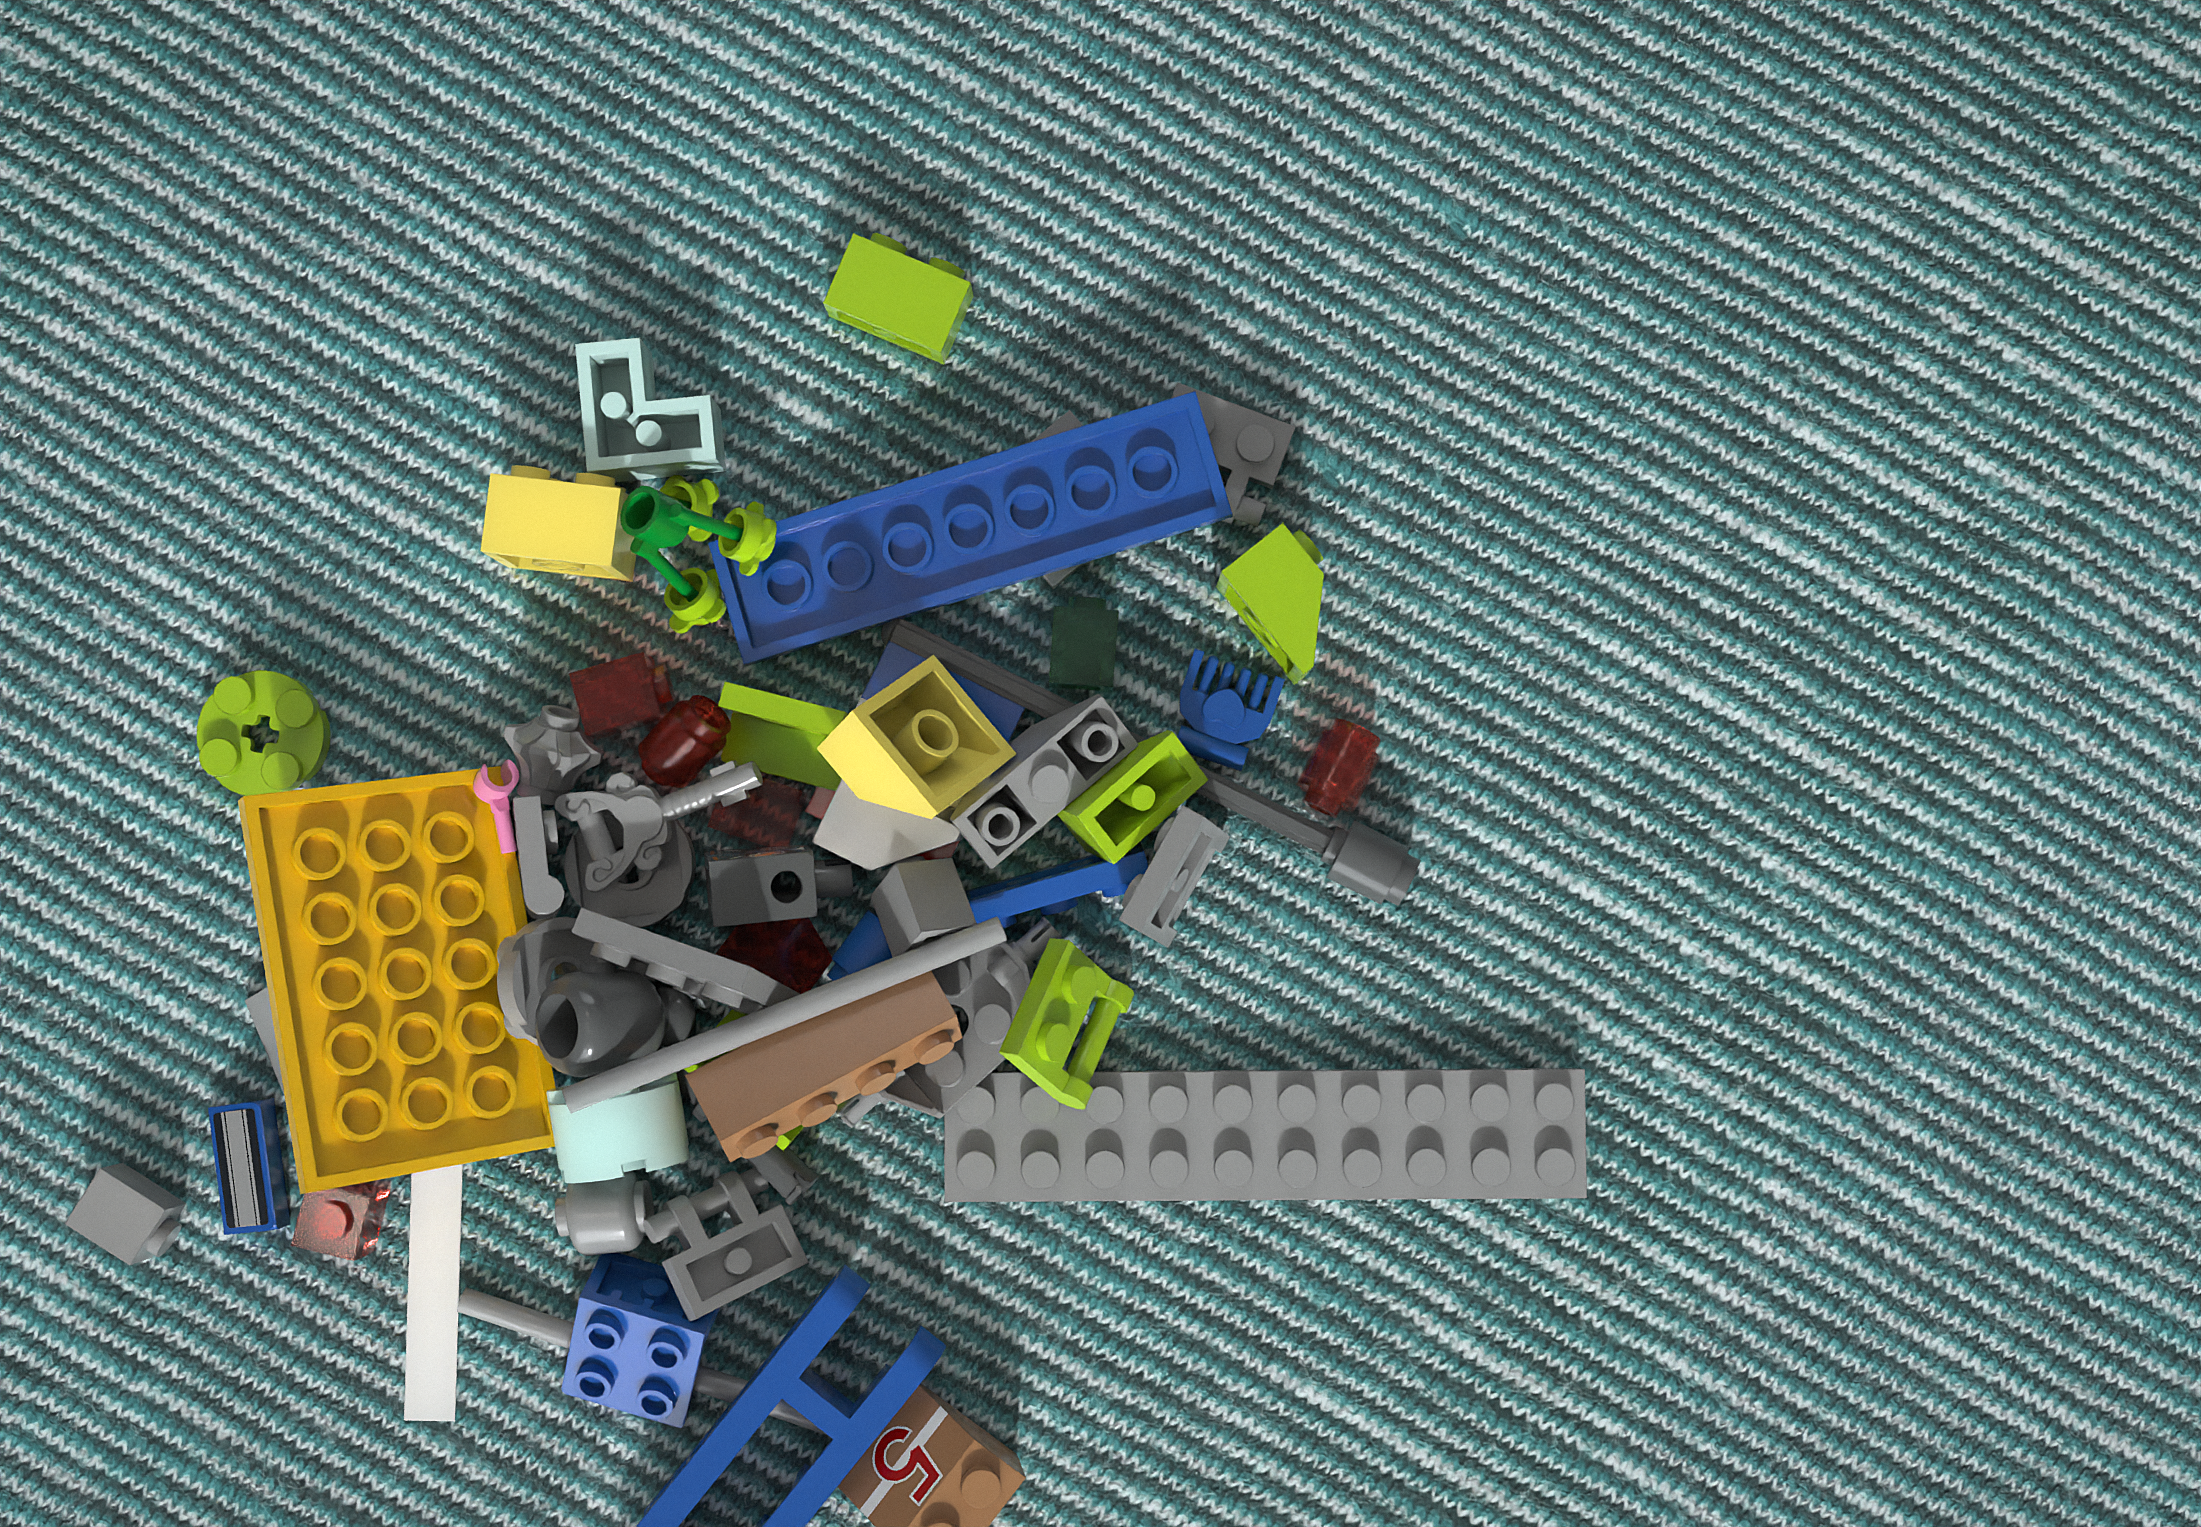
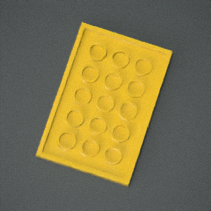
[238,766,556,1195]

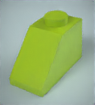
[1057,730,1208,864]

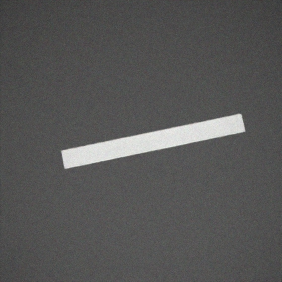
[404,1164,463,1421]

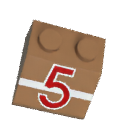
[838,1383,1026,1527]

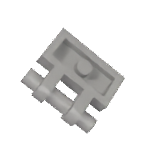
[1171,382,1295,527]
[643,1167,809,1322]

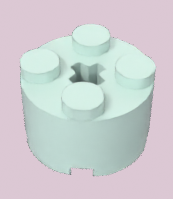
[546,1072,690,1183]

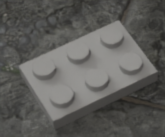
[571,908,800,1015]

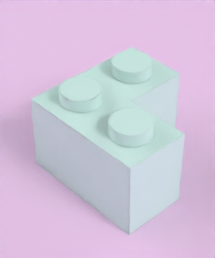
[575,338,726,482]

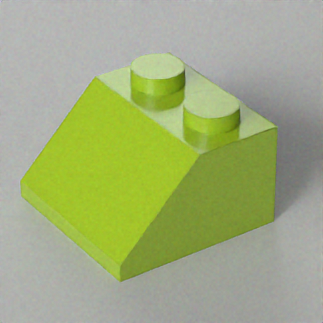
[1216,523,1324,685]

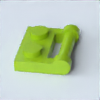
[999,938,1135,1110]

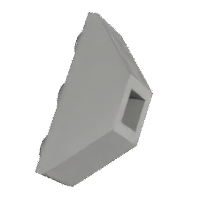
[950,694,1139,869]

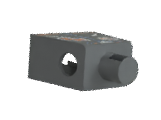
[704,845,853,927]

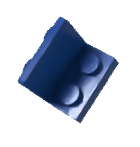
[561,1252,720,1428]

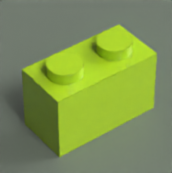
[823,233,974,365]

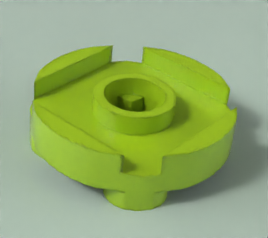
[196,670,331,796]

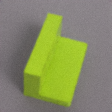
[718,681,849,791]

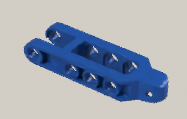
[636,1264,946,1527]

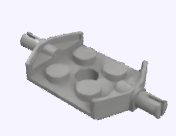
[836,916,1062,1128]

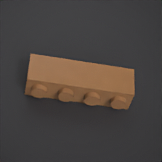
[685,971,962,1162]

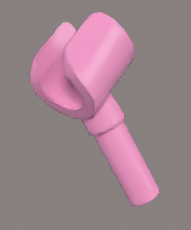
[473,760,519,854]

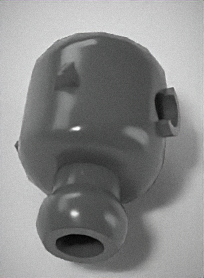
[535,962,696,1078]

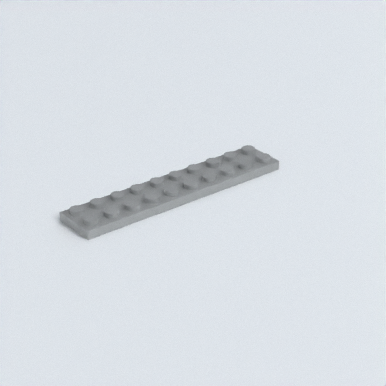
[944,1068,1587,1202]

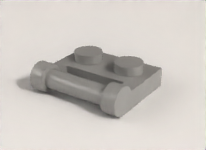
[513,795,564,920]
[1119,806,1230,948]

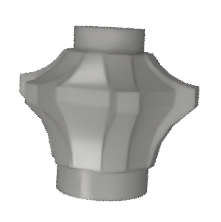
[503,705,604,805]

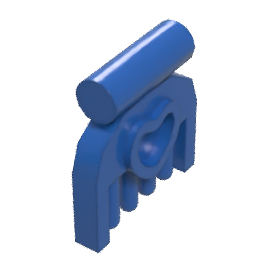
[1177,649,1285,772]

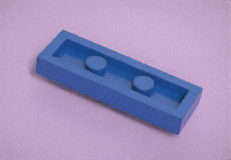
[965,842,1148,928]

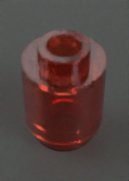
[638,695,731,788]
[1296,718,1381,818]

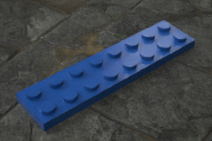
[708,391,1233,666]

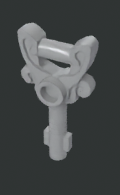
[555,760,763,892]

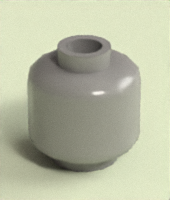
[555,1171,654,1256]

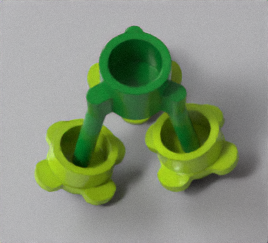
[620,475,777,634]

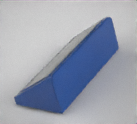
[208,1098,291,1235]

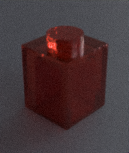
[569,652,675,739]
[291,1183,390,1261]

